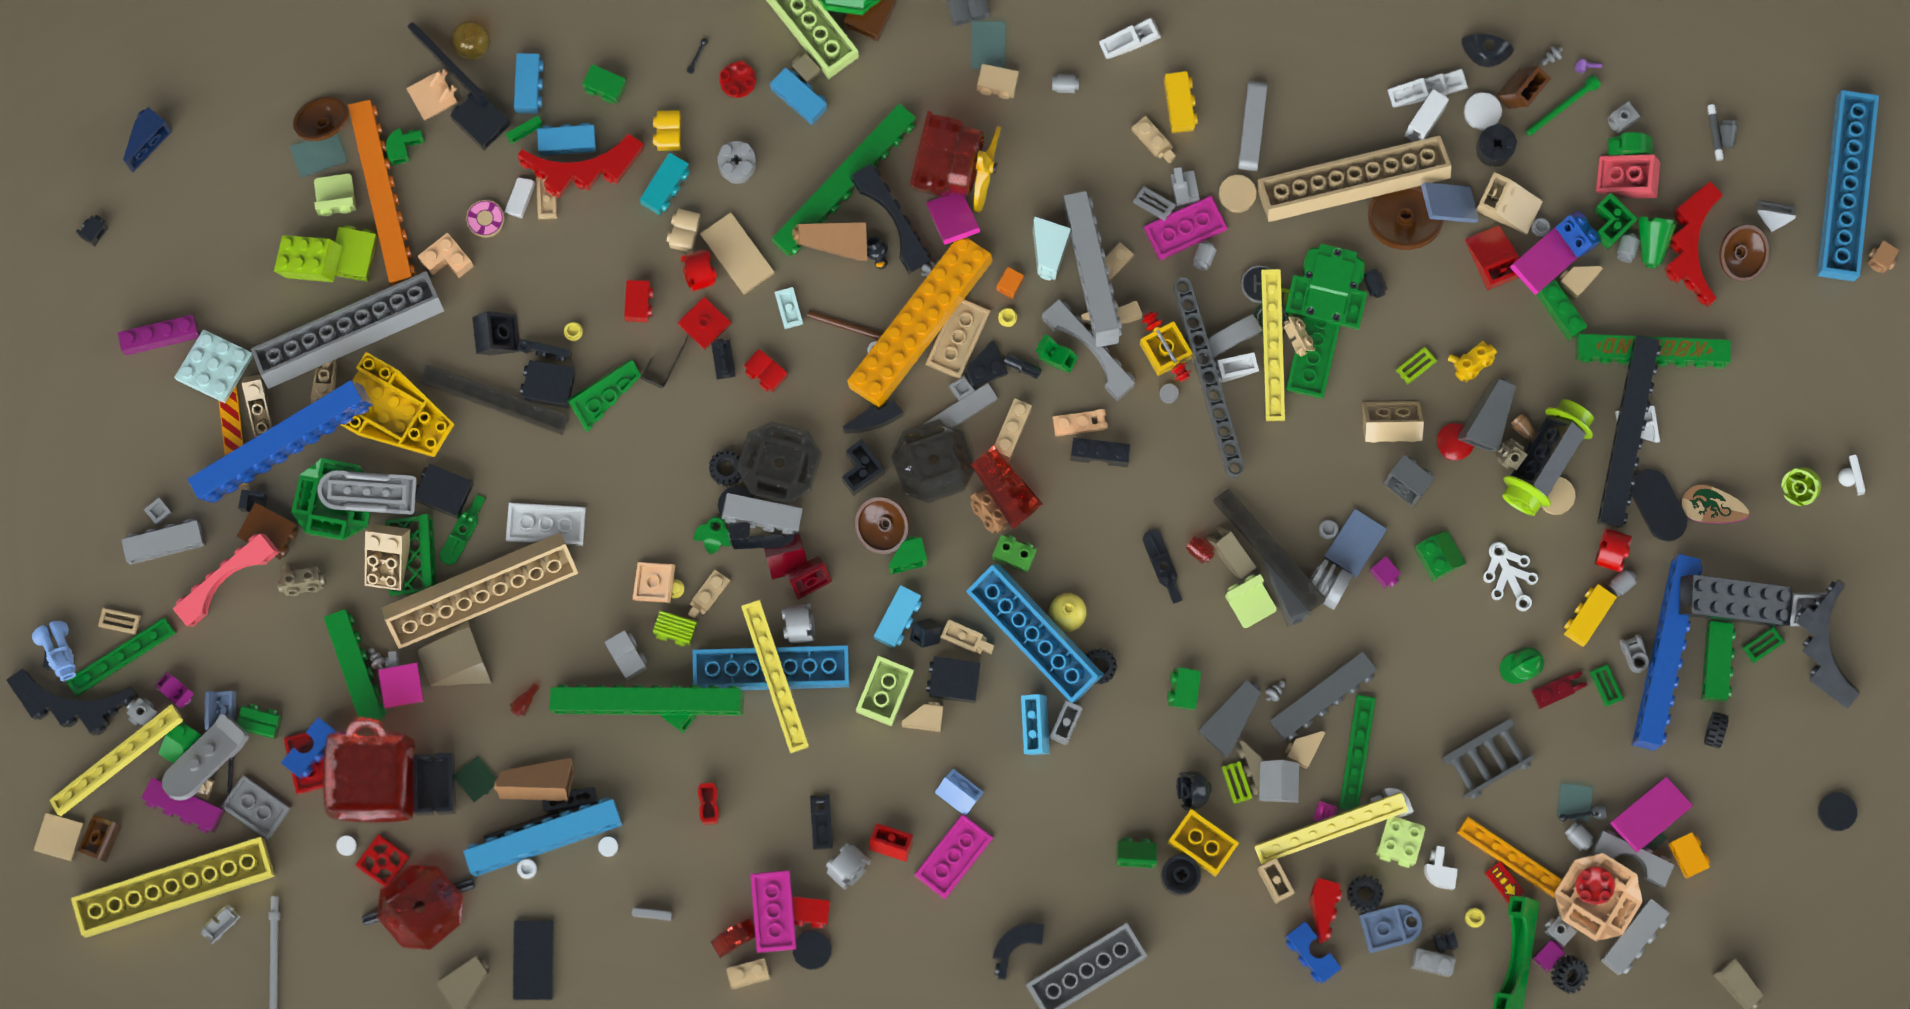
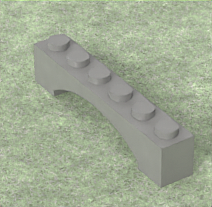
[1041,300,1135,402]

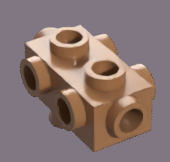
[970,488,1010,534]

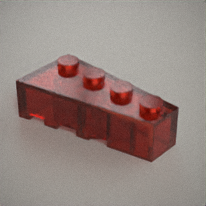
[971,445,1043,530]

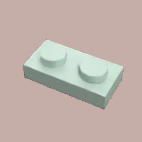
[775,287,803,329]

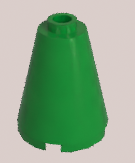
[1638,217,1677,269]

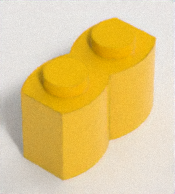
[653,110,681,151]

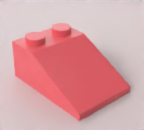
[1596,155,1661,198]

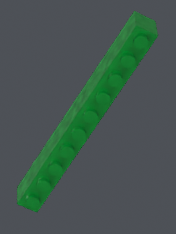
[772,103,916,258]
[549,684,745,715]

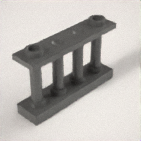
[1441,719,1534,799]

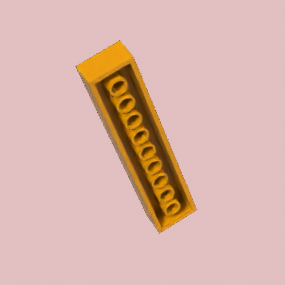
[847,237,993,409]

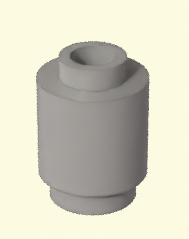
[1052,74,1079,93]
[1617,233,1640,263]
[1193,241,1217,271]
[1608,569,1637,597]
[1565,822,1594,851]

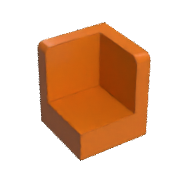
[996,267,1024,299]

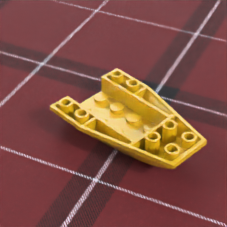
[341,352,455,457]

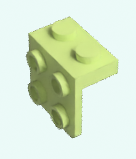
[314,174,356,216]
[1225,574,1277,628]
[1375,817,1425,868]

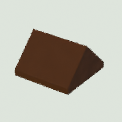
[78,815,121,862]

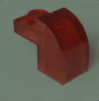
[710,919,756,958]

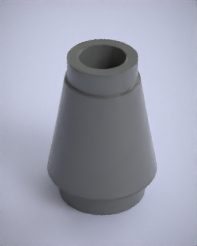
[1720,120,1738,148]

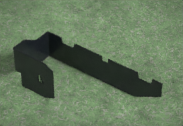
[640,335,689,388]
[728,522,794,550]

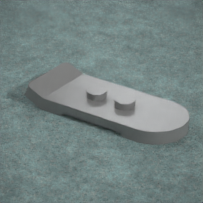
[318,471,416,515]
[162,714,249,800]

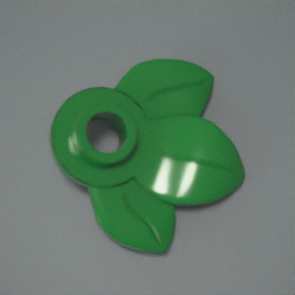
[693,517,731,555]

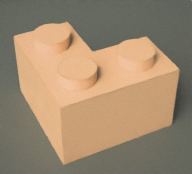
[418,233,474,278]

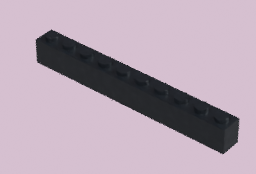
[1597,335,1661,528]

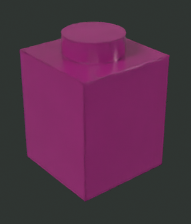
[1369,556,1401,589]
[1532,940,1565,972]

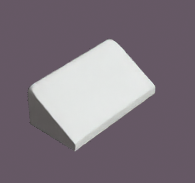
[504,178,536,218]

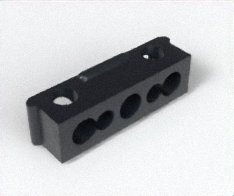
[542,787,598,813]

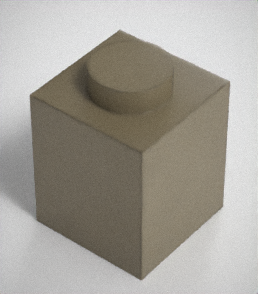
[792,53,821,85]

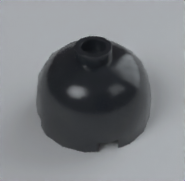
[1176,771,1212,810]

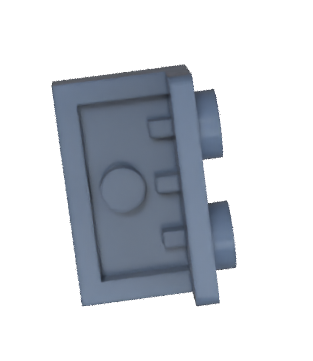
[204,691,236,730]

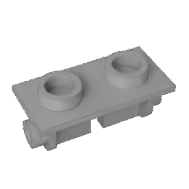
[200,905,241,944]

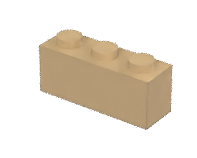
[992,398,1032,462]

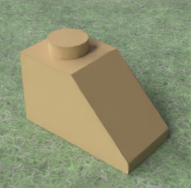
[1559,266,1603,300]
[902,702,943,732]
[1285,731,1325,769]

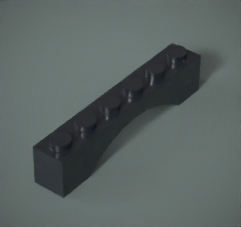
[850,164,931,274]

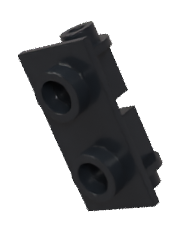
[711,338,736,380]

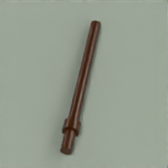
[807,310,883,340]

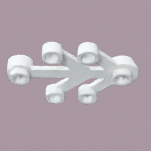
[1483,542,1538,611]

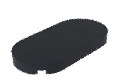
[1630,469,1687,542]

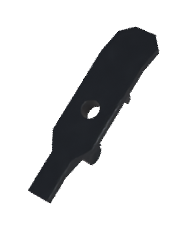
[1142,530,1182,604]

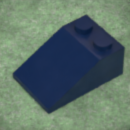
[123,107,172,173]

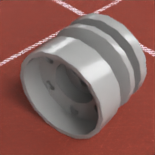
[1305,559,1353,610]

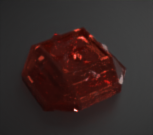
[377,864,463,950]

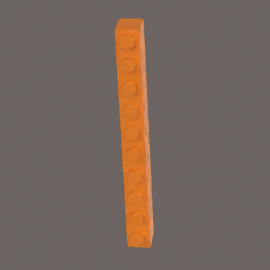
[348,100,416,287]

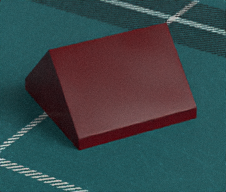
[764,533,807,580]
[785,556,832,600]

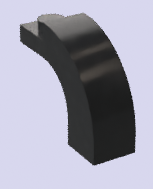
[993,923,1044,981]

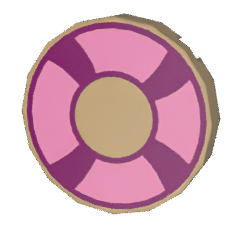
[466,200,505,238]

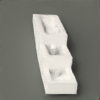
[1388,69,1468,108]

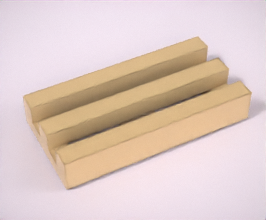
[98,608,141,635]

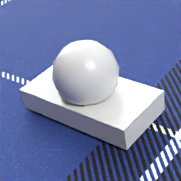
[1838,455,1866,495]

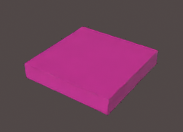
[378,663,424,709]

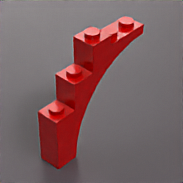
[518,133,644,198]
[1664,181,1723,308]

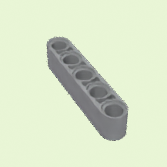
[1238,80,1267,171]

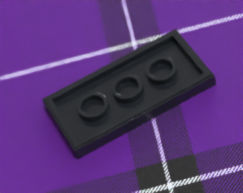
[513,921,554,1000]

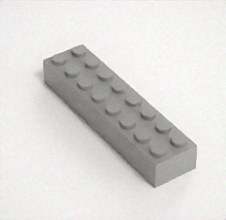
[1064,191,1122,348]

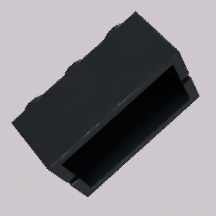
[412,753,456,816]

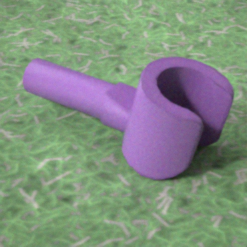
[1575,59,1602,73]

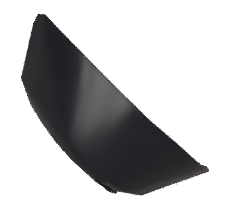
[1461,34,1514,67]

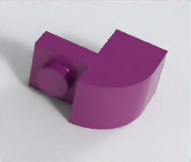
[154,671,194,709]

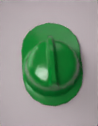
[1499,647,1544,684]

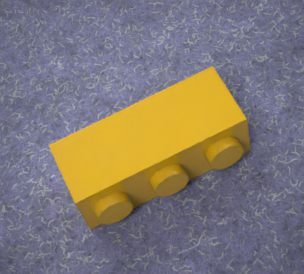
[1164,71,1198,133]
[1564,584,1617,647]

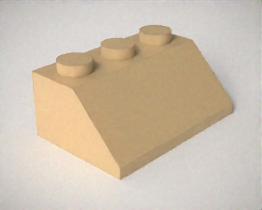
[1362,401,1424,443]

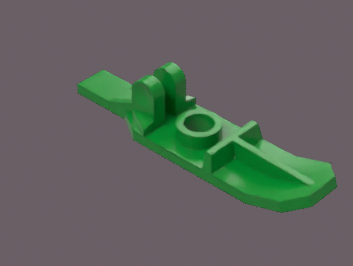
[439,494,486,565]

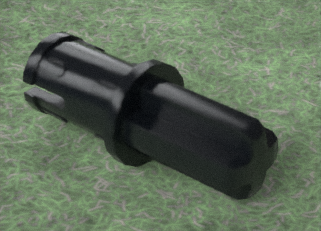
[1004,353,1041,379]

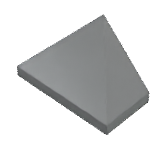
[1756,200,1796,232]

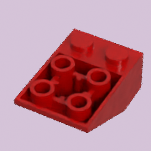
[1464,226,1519,291]
[1309,878,1343,944]

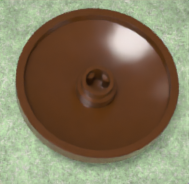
[1368,186,1444,250]

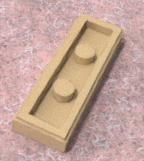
[537,177,557,219]

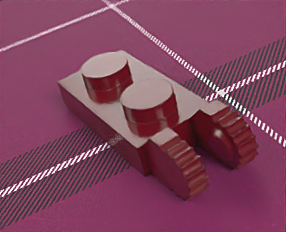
[1531,671,1588,709]

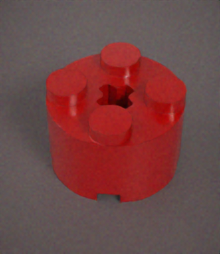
[680,249,717,292]
[1595,528,1632,572]

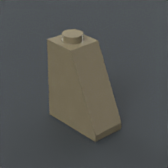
[1204,526,1256,579]
[437,956,489,1009]
[1713,959,1763,1009]

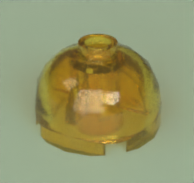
[452,21,490,60]

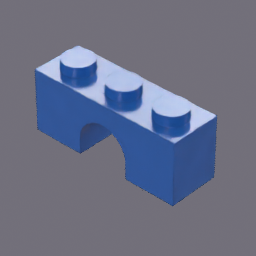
[281,717,339,780]
[1285,922,1342,984]

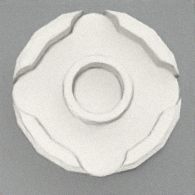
[1464,92,1502,130]

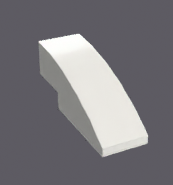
[1099,18,1161,59]
[1198,353,1259,387]

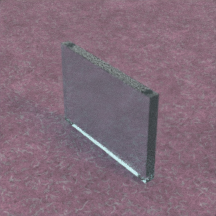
[970,21,1006,69]
[290,134,347,178]

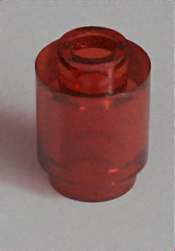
[1185,536,1215,564]

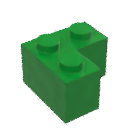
[1594,193,1638,250]

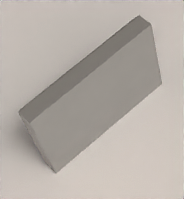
[220,775,291,840]

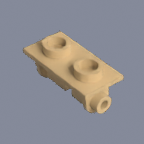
[1284,317,1315,357]

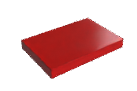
[283,732,335,795]

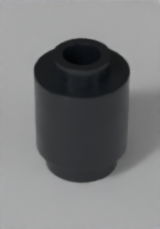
[1364,269,1388,298]

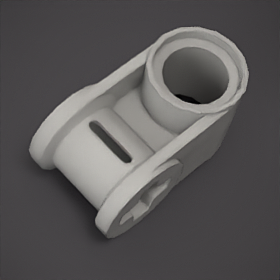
[1620,634,1649,673]

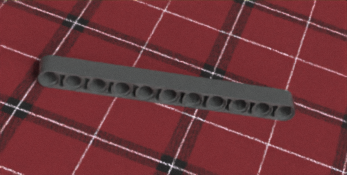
[1173,277,1244,479]

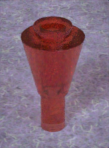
[510,683,539,717]

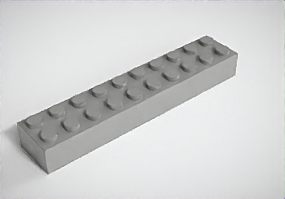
[251,271,444,389]

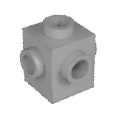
[127,698,158,726]

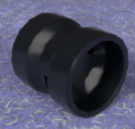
[1433,930,1458,954]

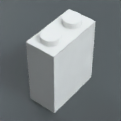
[1405,89,1449,142]

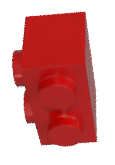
[624,280,654,322]
[869,823,913,862]

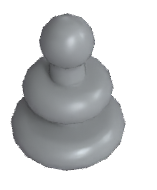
[1541,46,1563,65]
[921,259,940,276]
[368,648,386,669]
[1266,681,1286,702]

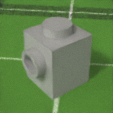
[1608,102,1640,134]
[1544,916,1577,947]

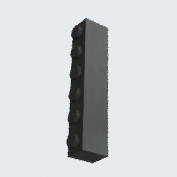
[1269,652,1377,741]

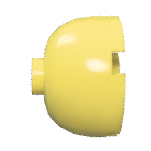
[1048,593,1087,632]

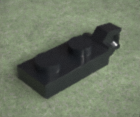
[518,339,572,362]

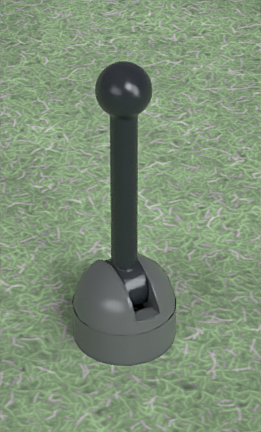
[1559,804,1607,822]

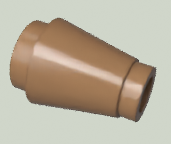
[1510,413,1536,441]

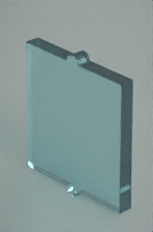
[1557,783,1593,821]

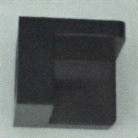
[238,490,268,513]
[910,619,943,648]

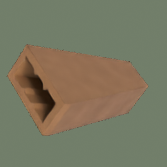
[793,223,867,261]
[494,758,575,801]

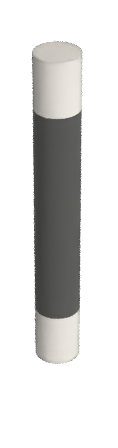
[1707,105,1724,161]

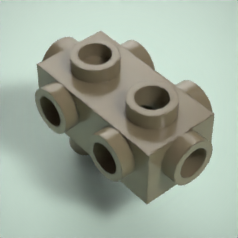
[1496,438,1527,470]
[278,563,326,596]

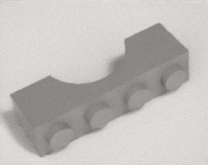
[1591,830,1674,888]

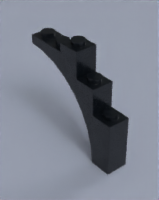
[1795,579,1860,709]
[6,669,138,735]

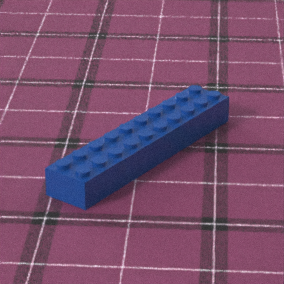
[187,380,373,503]
[1632,554,1703,751]

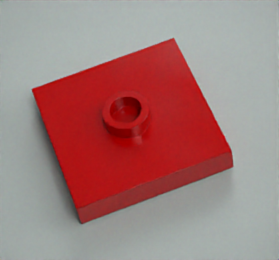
[677,297,731,351]

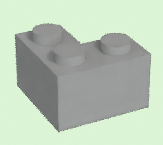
[604,630,647,680]

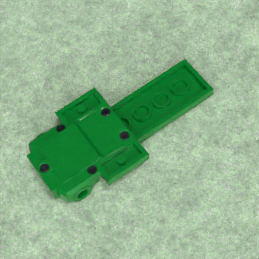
[1285,243,1368,399]

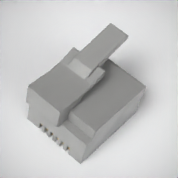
[1170,167,1199,206]

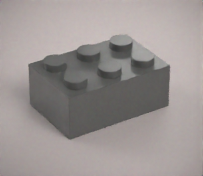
[1383,455,1435,507]

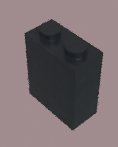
[450,93,511,151]
[520,360,576,409]
[415,464,474,519]
[926,656,981,703]

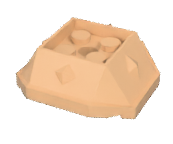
[1554,853,1642,941]

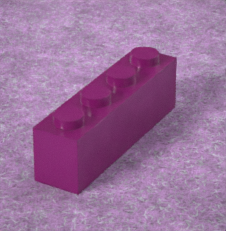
[117,315,200,356]
[141,777,225,834]

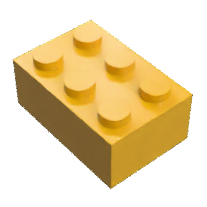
[1167,809,1239,877]

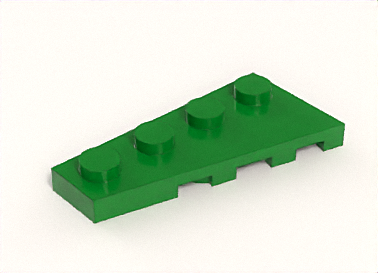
[567,359,641,433]

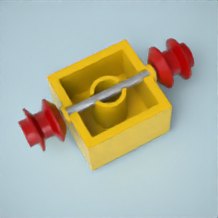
[1140,311,1193,382]

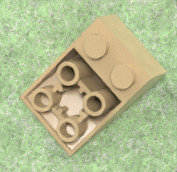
[1476,172,1543,235]
[365,524,410,591]

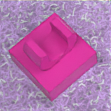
[1313,801,1338,822]

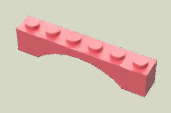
[173,533,280,627]

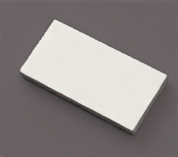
[506,503,586,546]

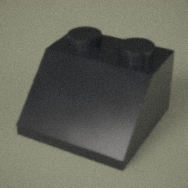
[472,311,519,355]

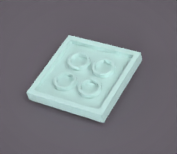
[175,329,253,403]

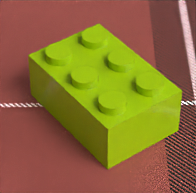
[274,235,342,282]

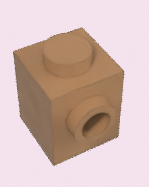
[1868,240,1900,273]

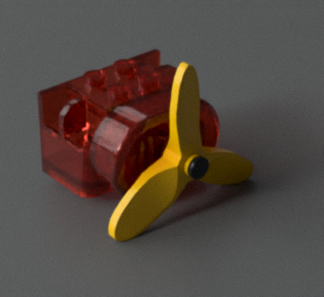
[910,111,1001,213]

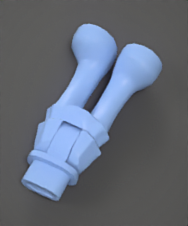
[32,621,76,681]

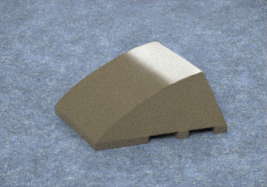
[417,620,492,687]

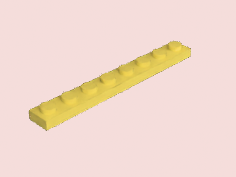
[1261,269,1285,421]
[741,600,809,753]
[50,704,183,816]
[1254,792,1408,864]

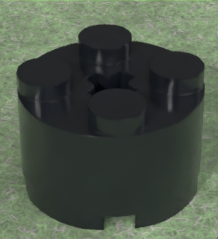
[1476,124,1517,167]
[1161,855,1201,896]

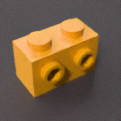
[1668,832,1710,879]

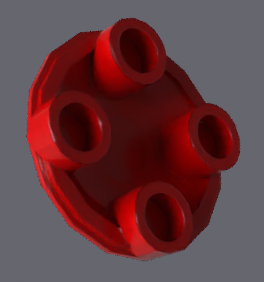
[719,61,756,98]
[1436,423,1474,460]
[1576,866,1615,905]

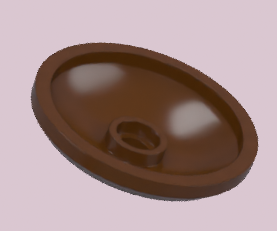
[293,97,348,141]
[1719,225,1769,281]
[855,497,910,554]

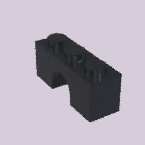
[1070,437,1130,467]

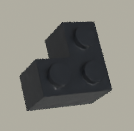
[842,439,884,496]

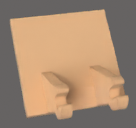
[406,69,457,121]

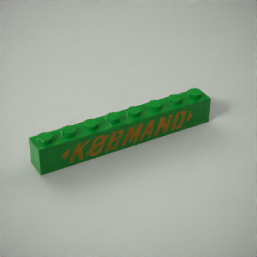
[1575,334,1731,369]

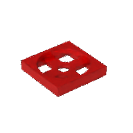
[355,834,410,889]

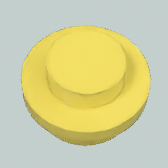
[998,308,1017,327]
[564,322,583,341]
[671,579,684,599]
[1465,908,1485,928]

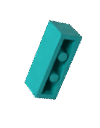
[640,152,691,215]

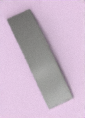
[1191,314,1263,363]

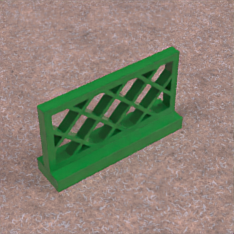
[385,514,437,597]

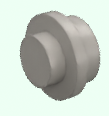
[1531,218,1551,237]

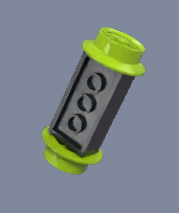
[1502,399,1594,516]

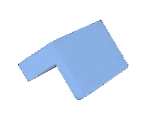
[935,769,984,816]

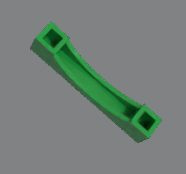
[1493,896,1540,1009]

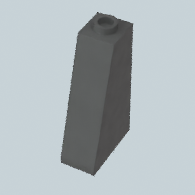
[1457,378,1516,452]
[1263,552,1309,627]
[1198,680,1261,759]

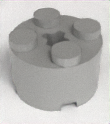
[718,141,756,184]
[782,603,815,644]
[826,843,871,890]

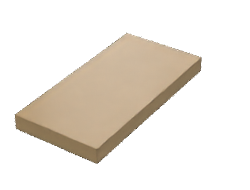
[700,213,775,295]
[926,299,991,379]

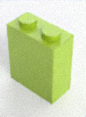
[335,226,378,282]

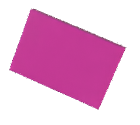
[926,190,980,245]

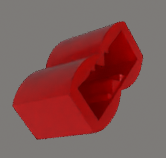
[744,349,788,393]
[698,783,720,825]

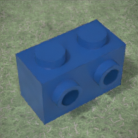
[1555,211,1601,258]

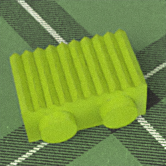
[653,610,698,647]

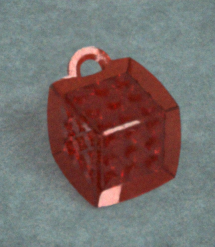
[323,717,416,823]

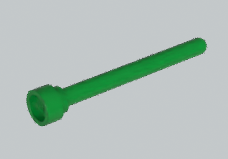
[1526,75,1601,136]

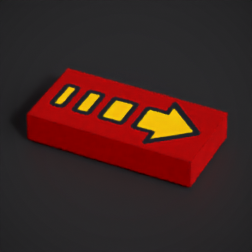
[1484,862,1524,904]

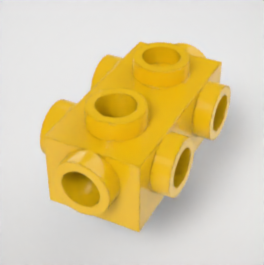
[1448,341,1497,383]

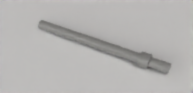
[268,896,280,1009]

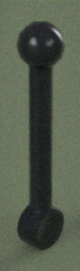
[687,38,708,74]

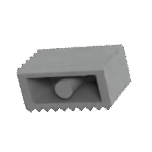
[1050,701,1083,745]
[1411,948,1456,977]

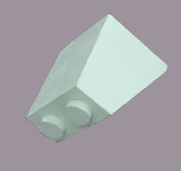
[1033,217,1071,280]

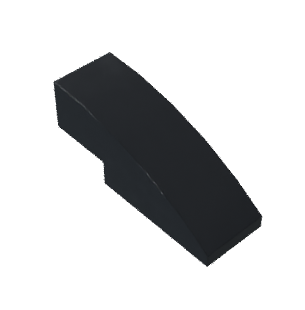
[843,400,903,434]

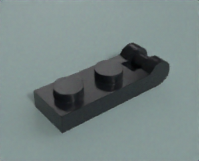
[810,794,833,850]

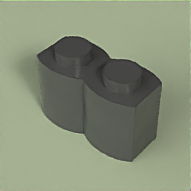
[947,0,990,26]

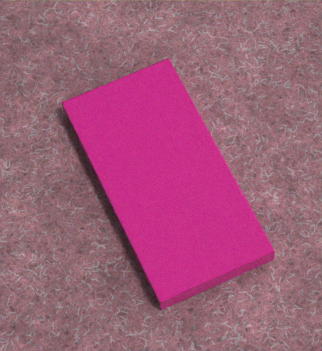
[1143,196,1228,261]
[1510,228,1577,295]
[1610,777,1693,853]
[914,814,993,899]
[750,870,796,953]

